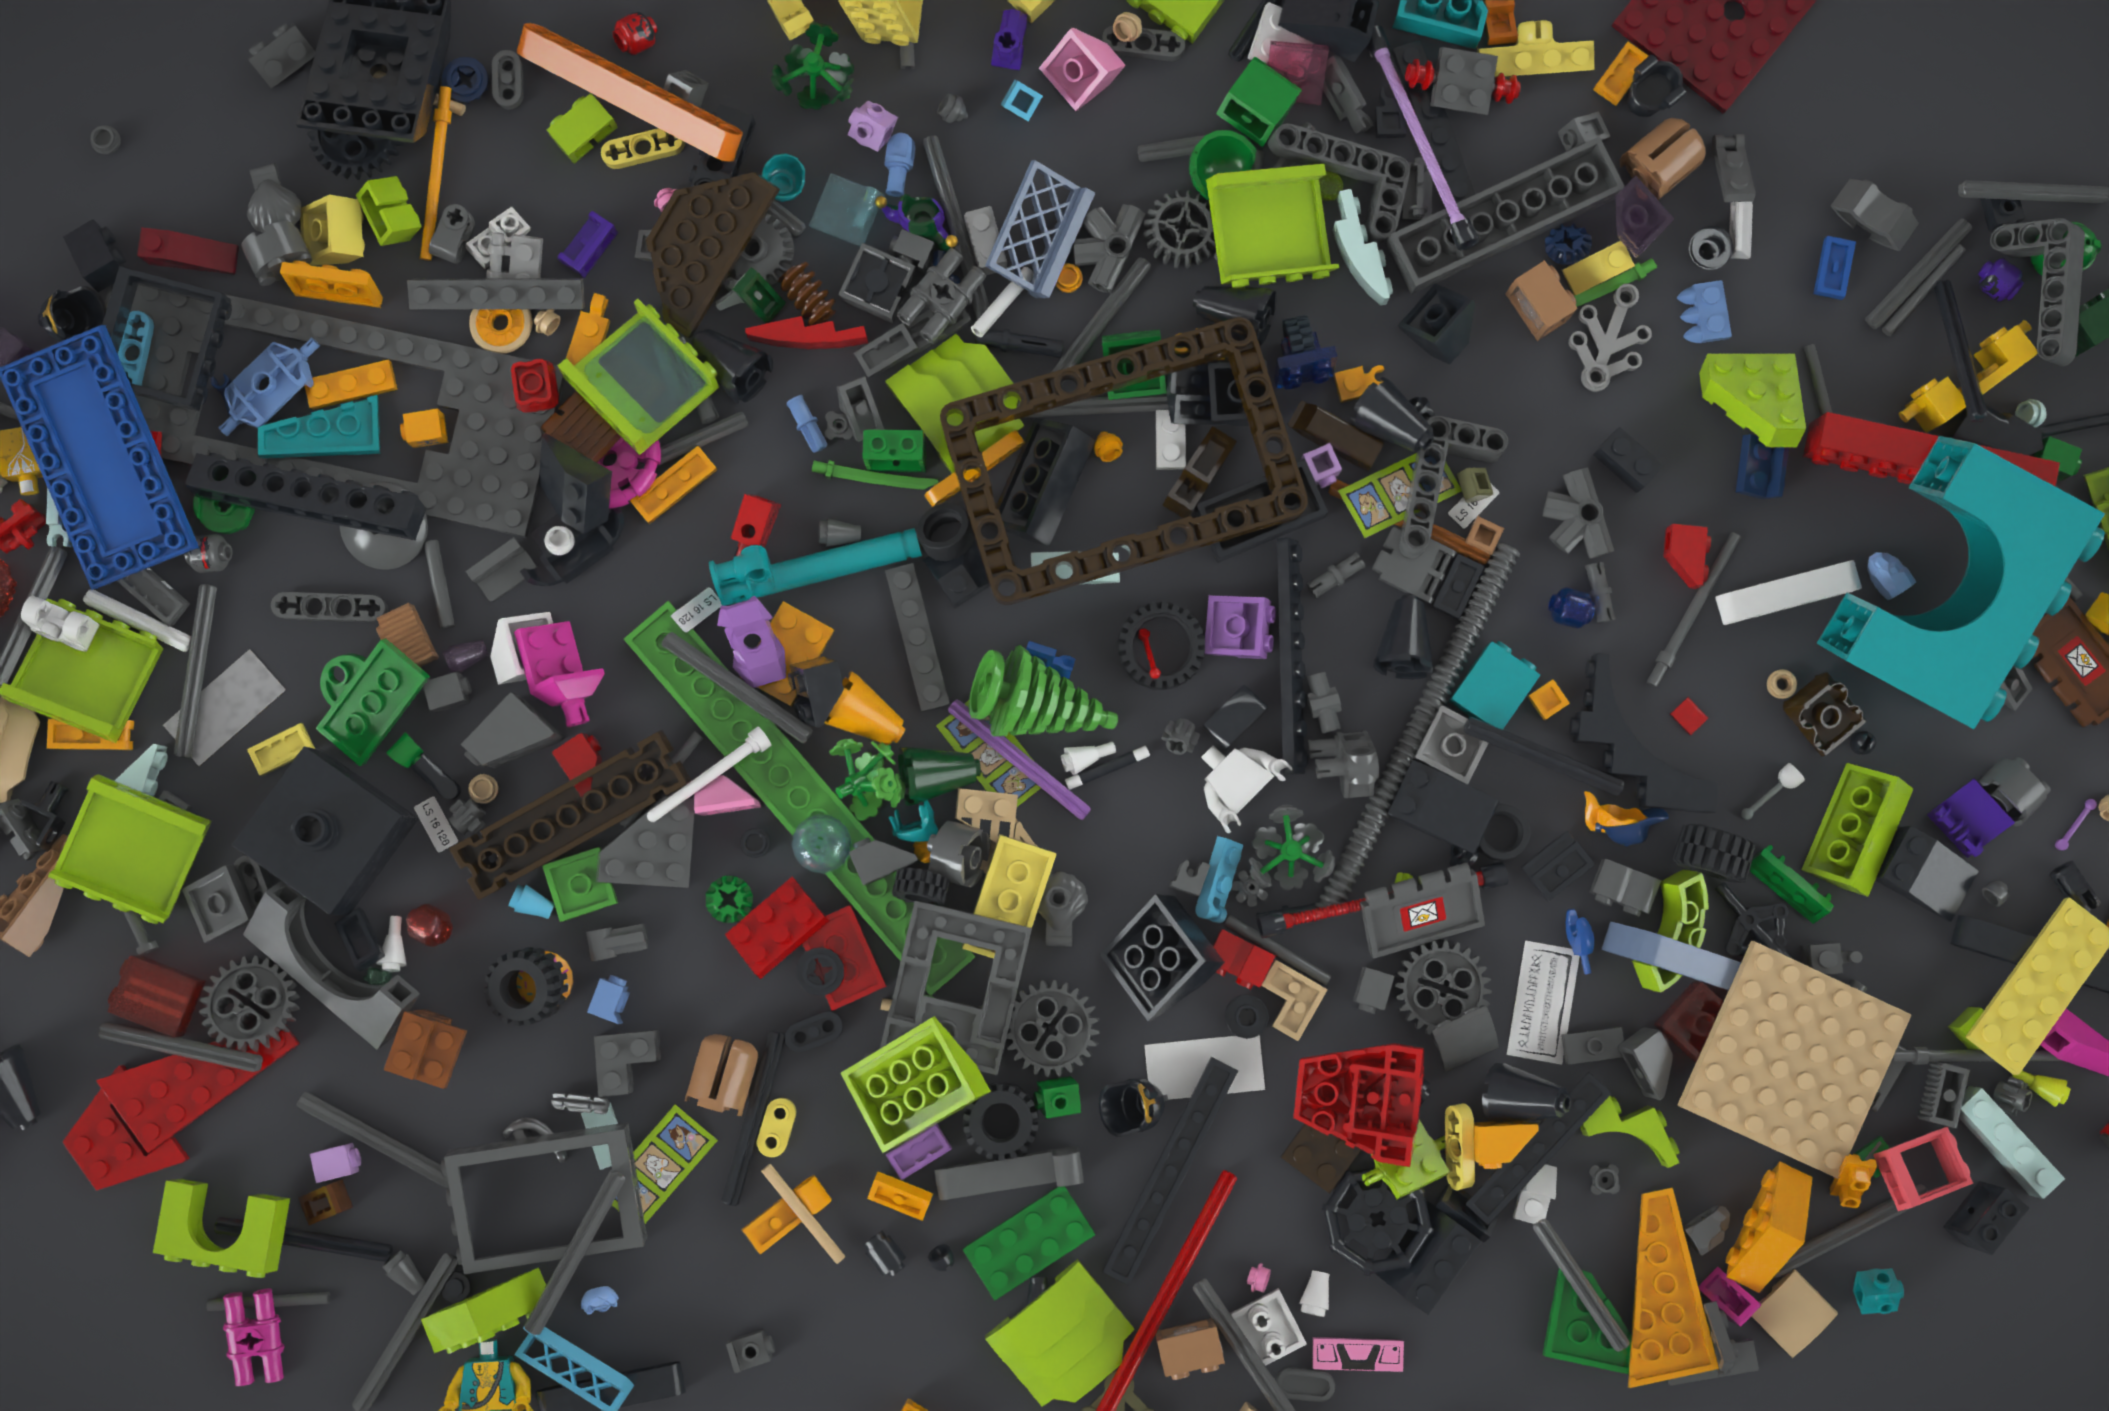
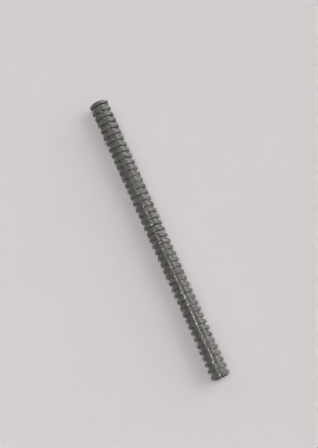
[1315,543,1520,918]

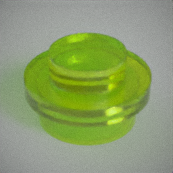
[1319,172,1344,201]

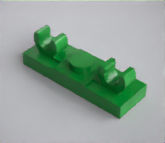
[1749,845,1834,924]

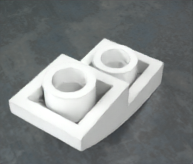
[466,207,531,269]

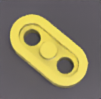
[757,1098,797,1157]

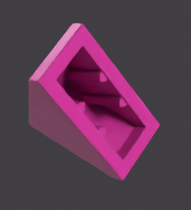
[1698,1267,1761,1327]

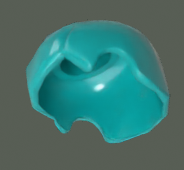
[761,153,805,202]

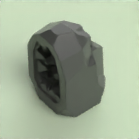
[1683,1205,1730,1256]

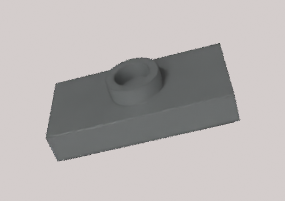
[1561,1027,1624,1065]

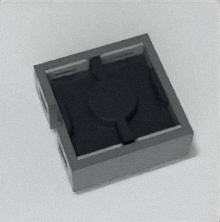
[838,243,916,324]

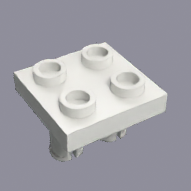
[1230,1288,1307,1366]

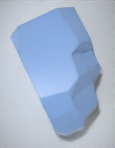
[1867,552,1916,600]

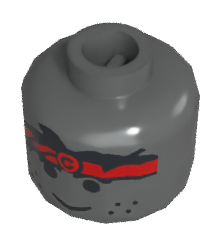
[184,534,233,573]

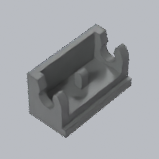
[1168,860,1210,897]

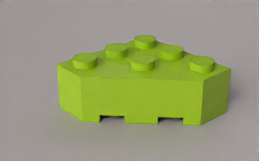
[1699,354,1806,447]
[421,1267,546,1354]

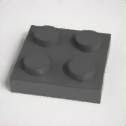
[182,864,254,943]

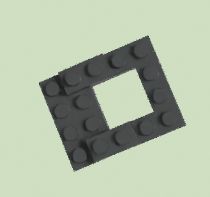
[880,900,1032,1075]

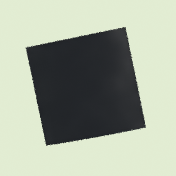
[1166,365,1225,425]

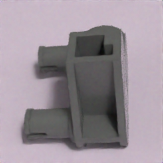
[1307,730,1379,798]

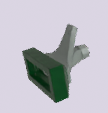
[716,267,786,324]

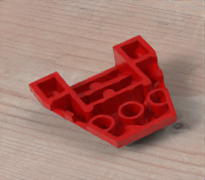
[1293,1043,1424,1167]

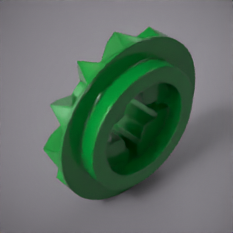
[706,876,753,923]

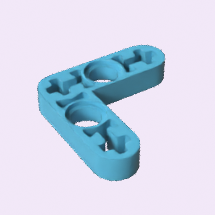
[118,311,154,386]

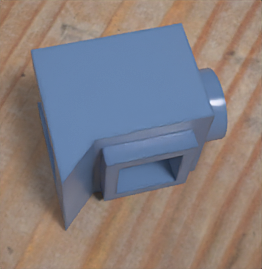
[587,975,630,1024]

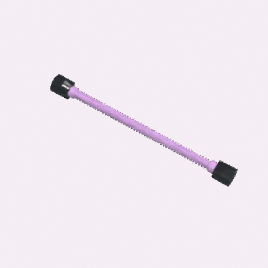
[1366,26,1479,251]

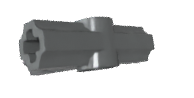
[1073,204,1146,294]
[1542,467,1614,559]

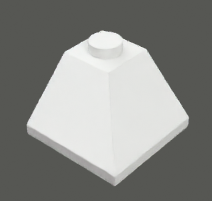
[490,612,553,685]

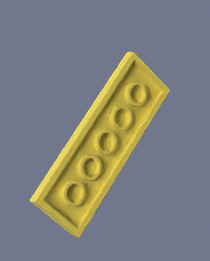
[1965,897,2109,1075]

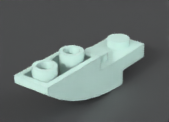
[1332,189,1393,306]

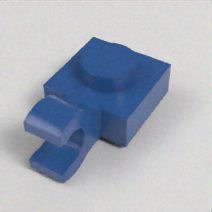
[1026,641,1076,679]

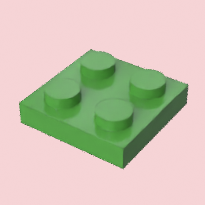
[542,847,618,922]

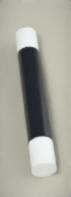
[1065,745,1150,790]

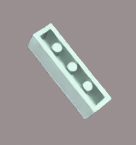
[1959,1086,2065,1199]

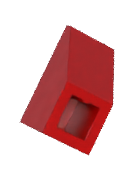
[1663,524,1711,589]

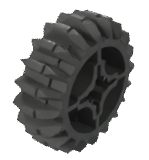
[1144,190,1216,269]

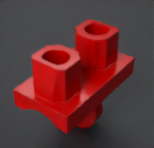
[0,499,46,554]

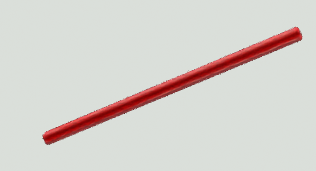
[1096,1170,1237,1411]

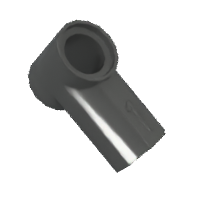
[586,924,649,962]

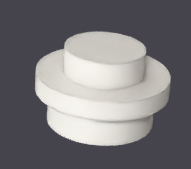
[544,526,575,555]

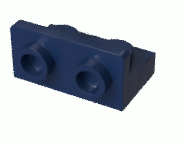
[1736,434,1789,499]

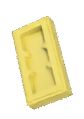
[247,723,315,776]

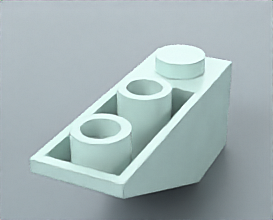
[115,744,168,797]

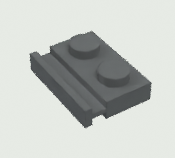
[1703,1301,1738,1376]

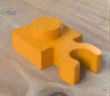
[1333,365,1384,403]

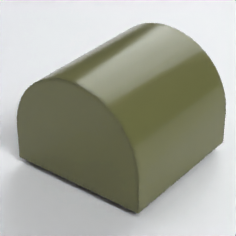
[1457,468,1493,503]

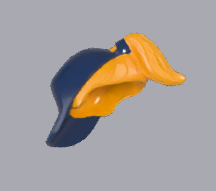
[1584,791,1669,847]

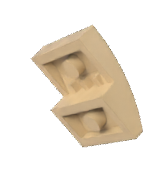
[1752,1269,1838,1358]

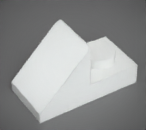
[1513,1164,1557,1224]

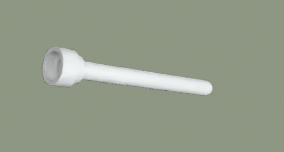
[647,727,772,822]

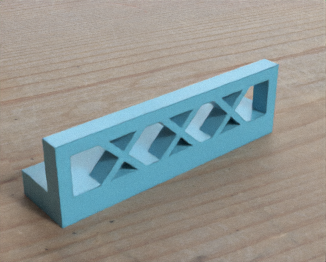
[514,1326,634,1411]

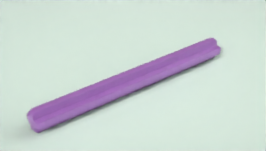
[948,699,1091,820]

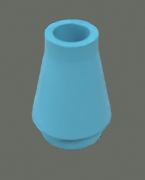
[508,884,554,919]

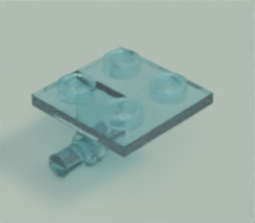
[809,173,885,247]

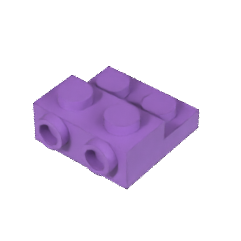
[1204,595,1276,659]

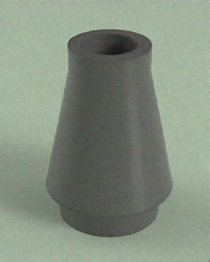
[818,518,861,547]
[382,1250,426,1295]

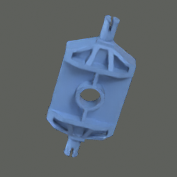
[218,337,320,436]

